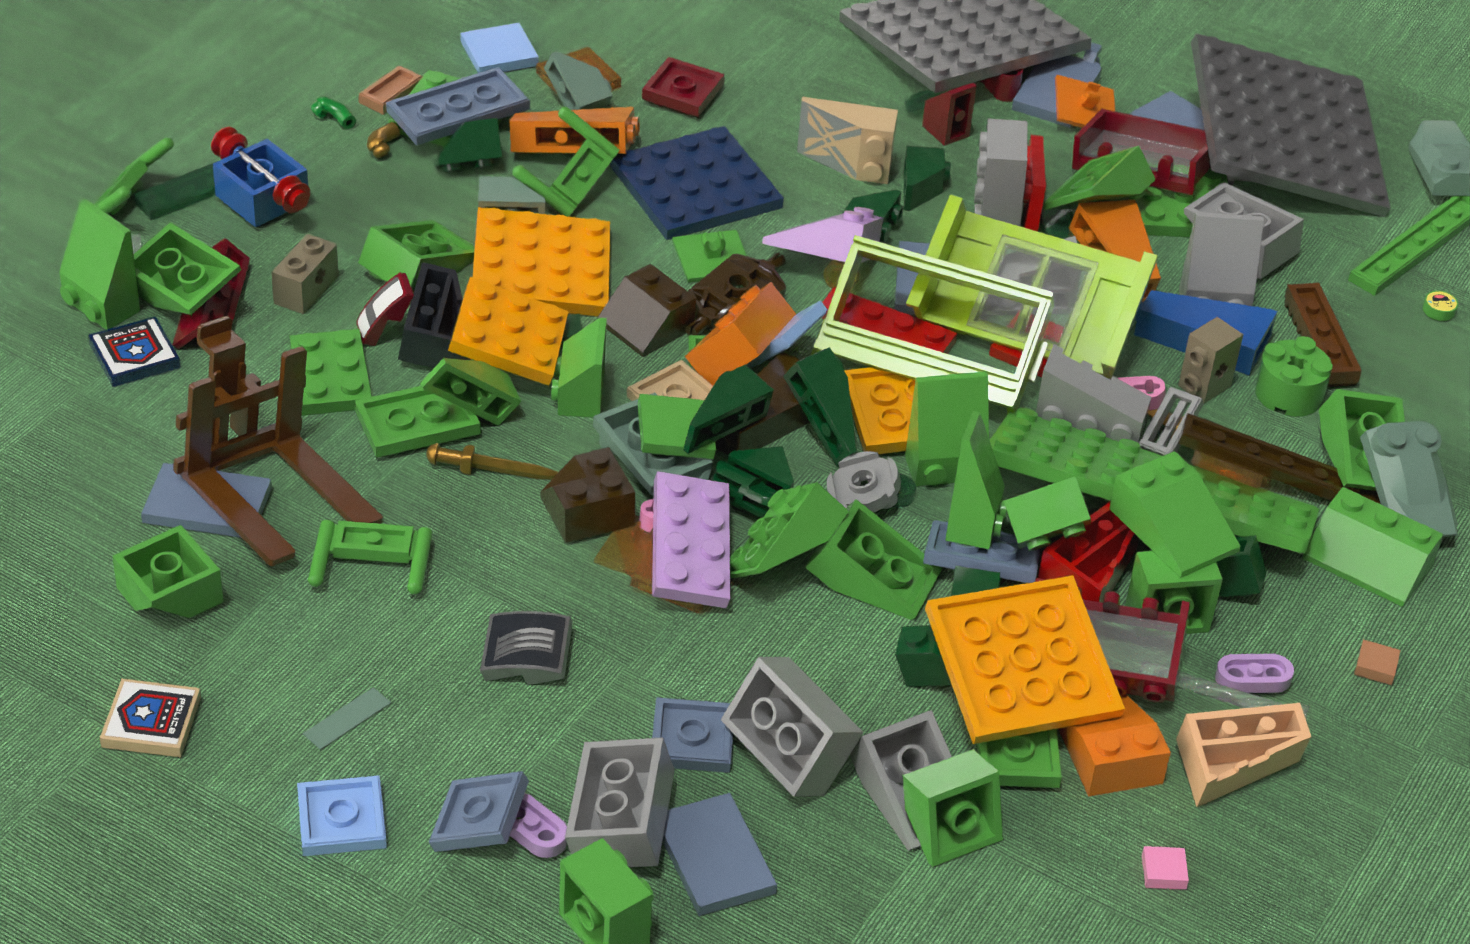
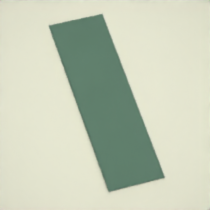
[303,687,391,750]

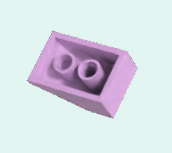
[762,207,883,263]

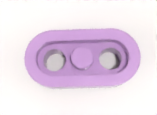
[1215,654,1294,693]
[510,793,567,858]

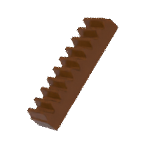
[1284,283,1362,387]

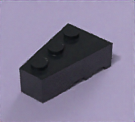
[398,262,470,368]

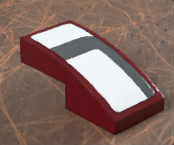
[356,272,414,346]

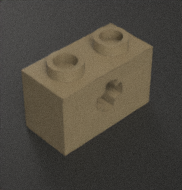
[271,234,339,314]
[1178,317,1244,404]

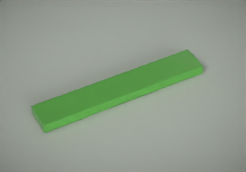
[1348,196,1470,296]

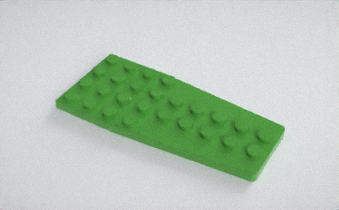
[990,408,1319,553]

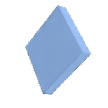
[461,23,539,73]
[746,300,827,368]
[297,775,387,856]

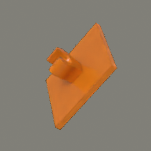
[1055,74,1115,128]

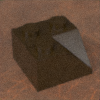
[540,447,635,543]

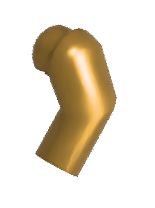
[367,122,400,158]

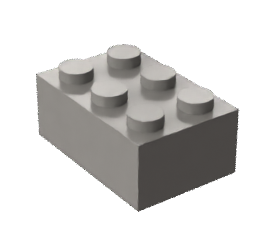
[974,119,1027,226]
[721,657,864,797]
[565,738,674,867]

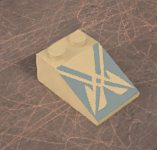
[797,97,898,184]

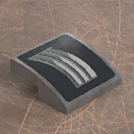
[480,611,573,685]

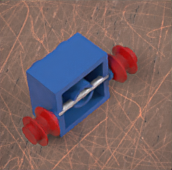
[211,127,310,228]

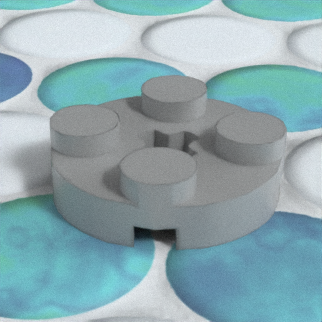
[827,451,901,512]

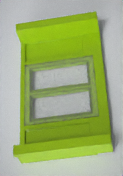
[906,195,1158,379]

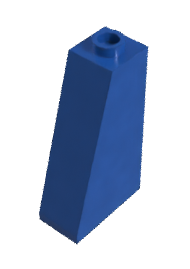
[1134,290,1278,376]

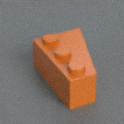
[685,282,796,386]

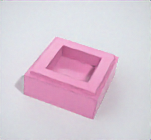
[1142,846,1189,890]

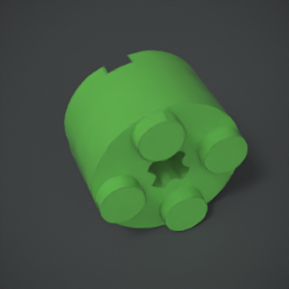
[1255,336,1333,417]

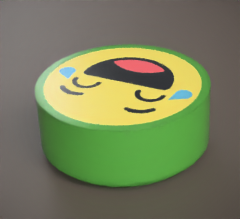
[1422,291,1458,321]

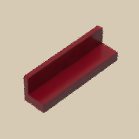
[172,238,250,349]

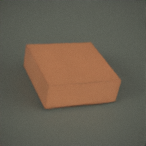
[1354,640,1401,685]

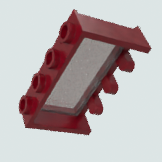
[1072,109,1211,195]
[1035,578,1190,703]

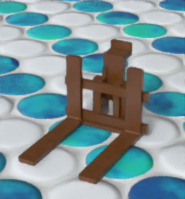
[173,316,383,566]

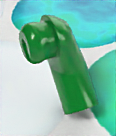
[311,96,356,129]

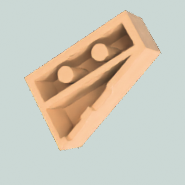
[1176,703,1311,807]

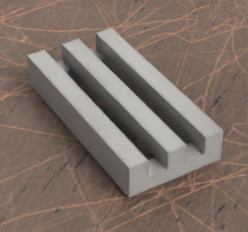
[1139,387,1204,456]

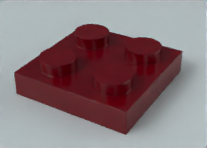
[642,57,725,117]

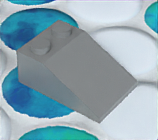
[1184,182,1304,279]
[1179,212,1264,306]
[850,710,952,851]

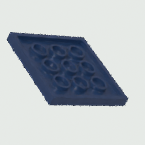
[610,126,784,240]

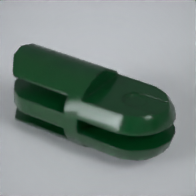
[712,460,778,518]

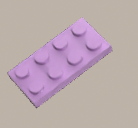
[652,471,730,608]

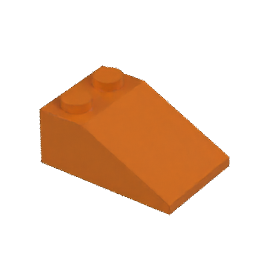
[1058,694,1171,797]

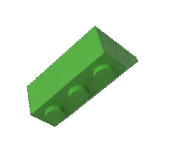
[1302,487,1443,607]

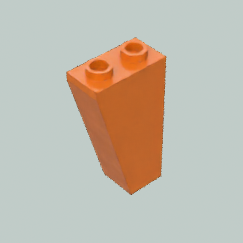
[510,107,640,154]
[1069,200,1161,302]

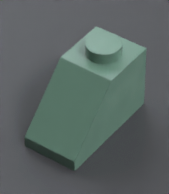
[544,51,613,110]
[478,176,545,214]

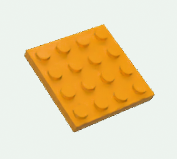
[472,207,610,316]
[925,576,1125,744]

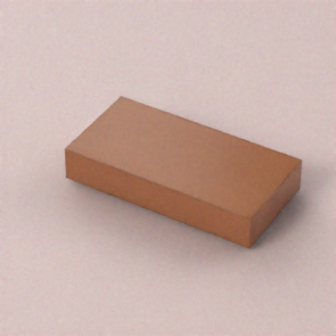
[359,65,422,115]

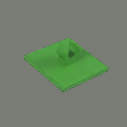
[672,230,747,283]

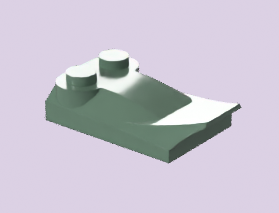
[1408,120,1470,196]
[593,392,713,496]
[1360,421,1458,537]

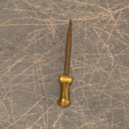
[426,443,558,479]

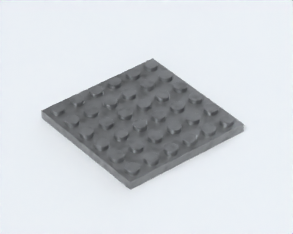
[840,0,1091,93]
[1191,33,1391,217]

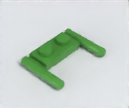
[512,107,620,217]
[94,137,174,215]
[308,520,433,594]

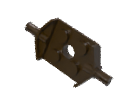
[685,252,786,336]

